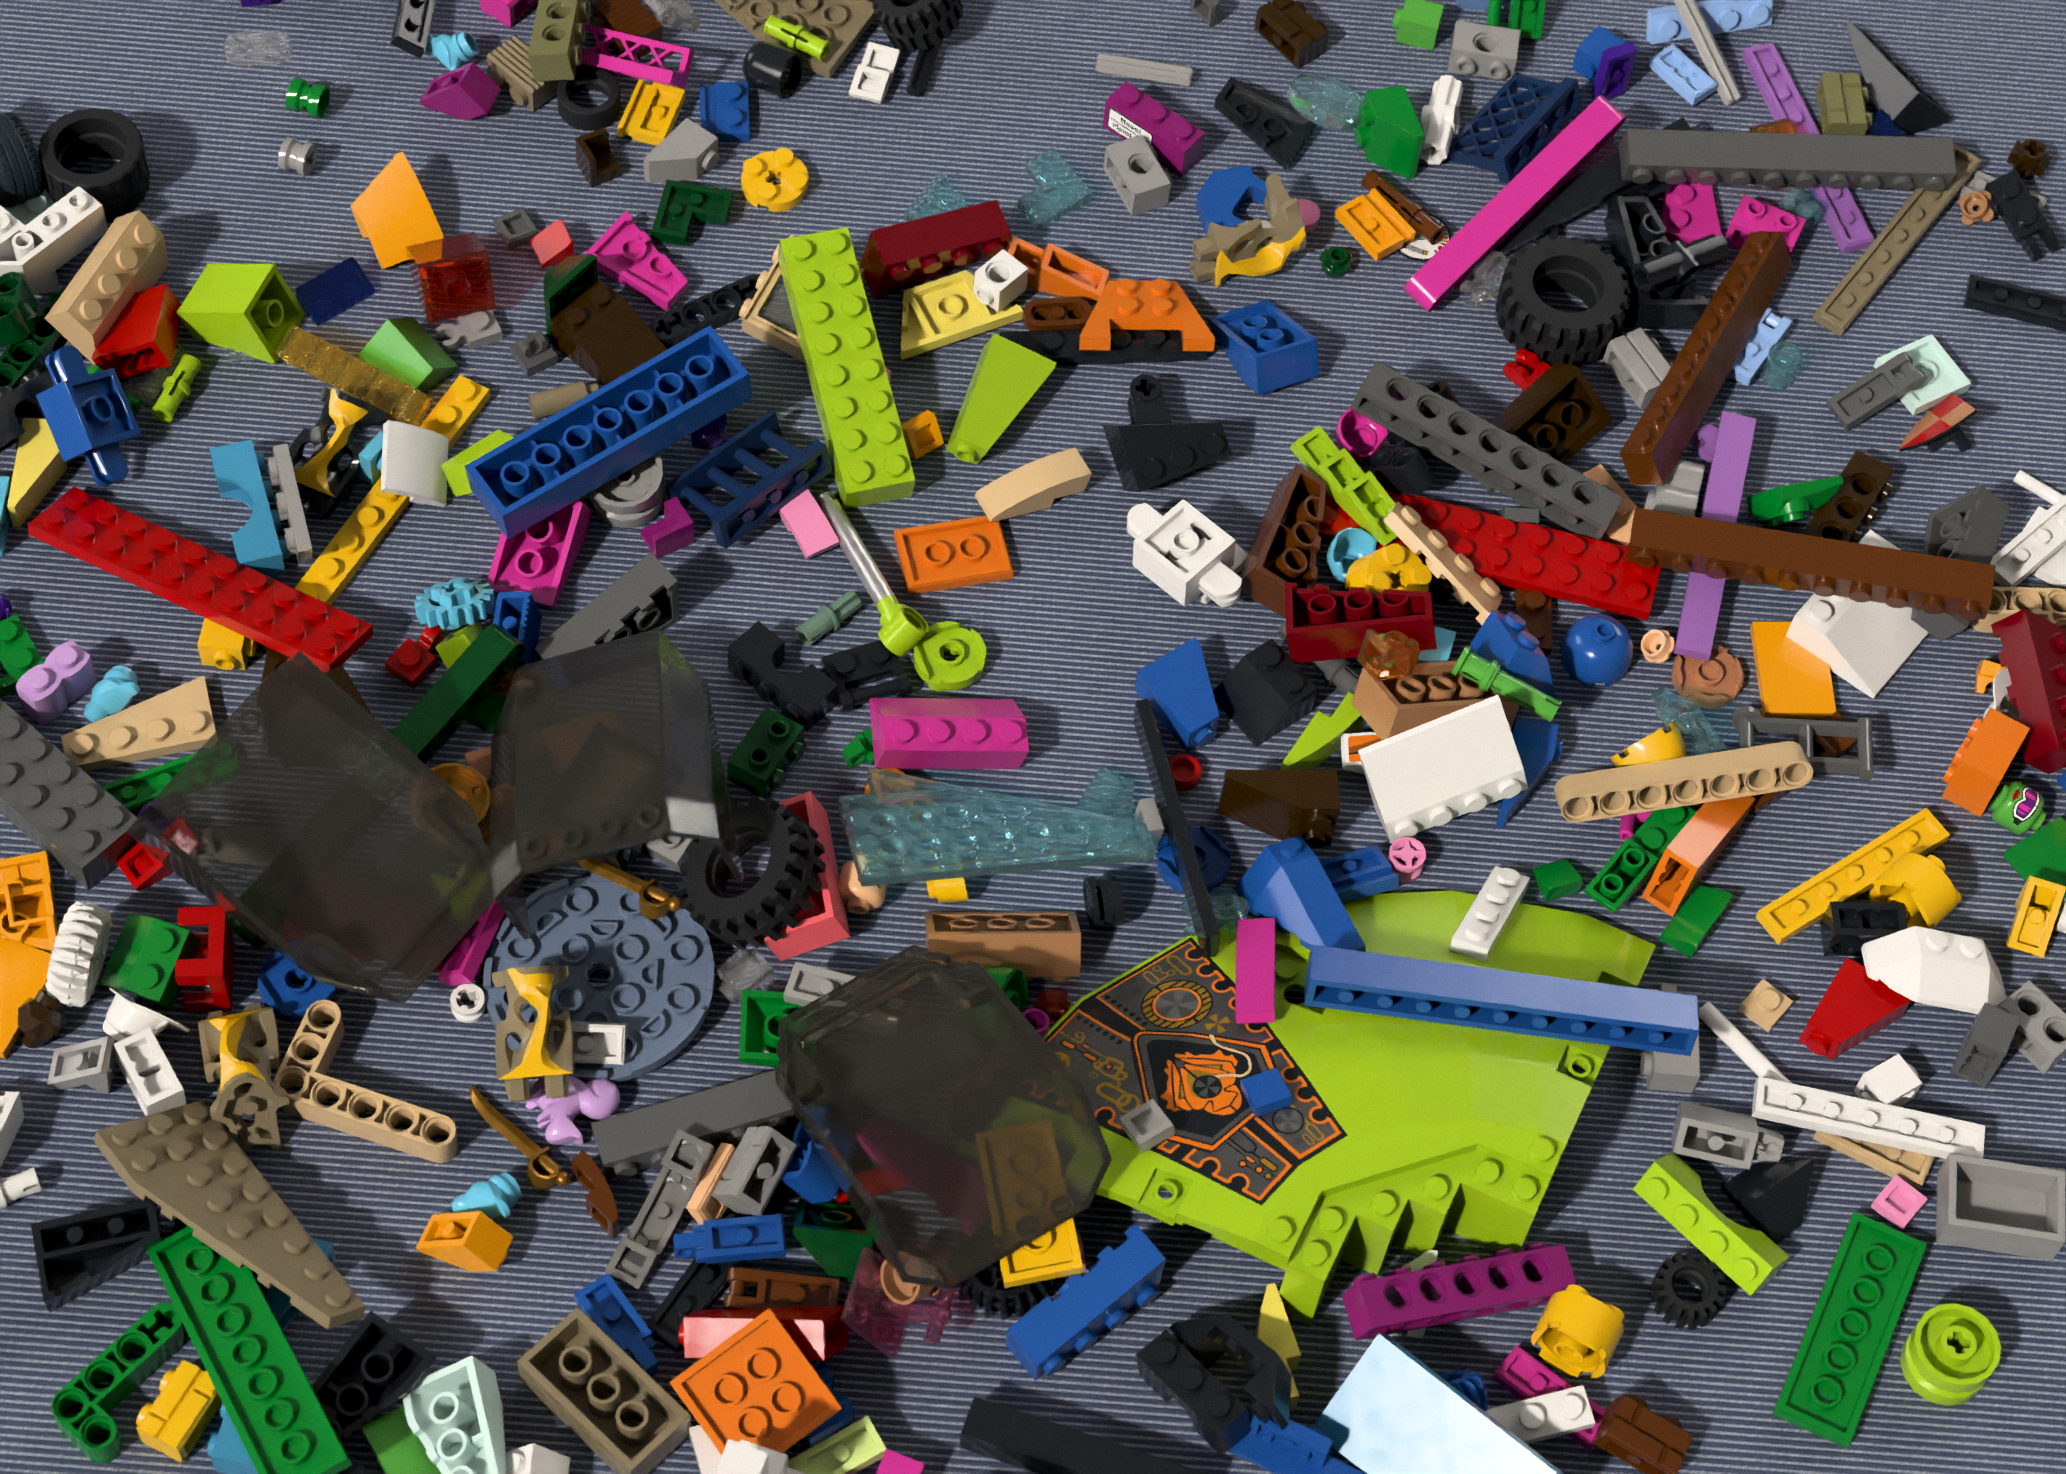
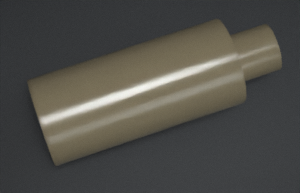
[528,381,599,419]

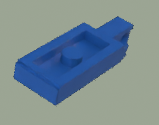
[673,1214,786,1264]
[574,1273,660,1377]

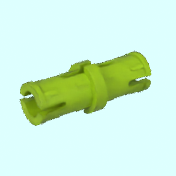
[764,14,831,61]
[151,354,202,423]

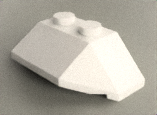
[1861,926,2007,1014]

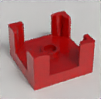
[175,906,235,1012]

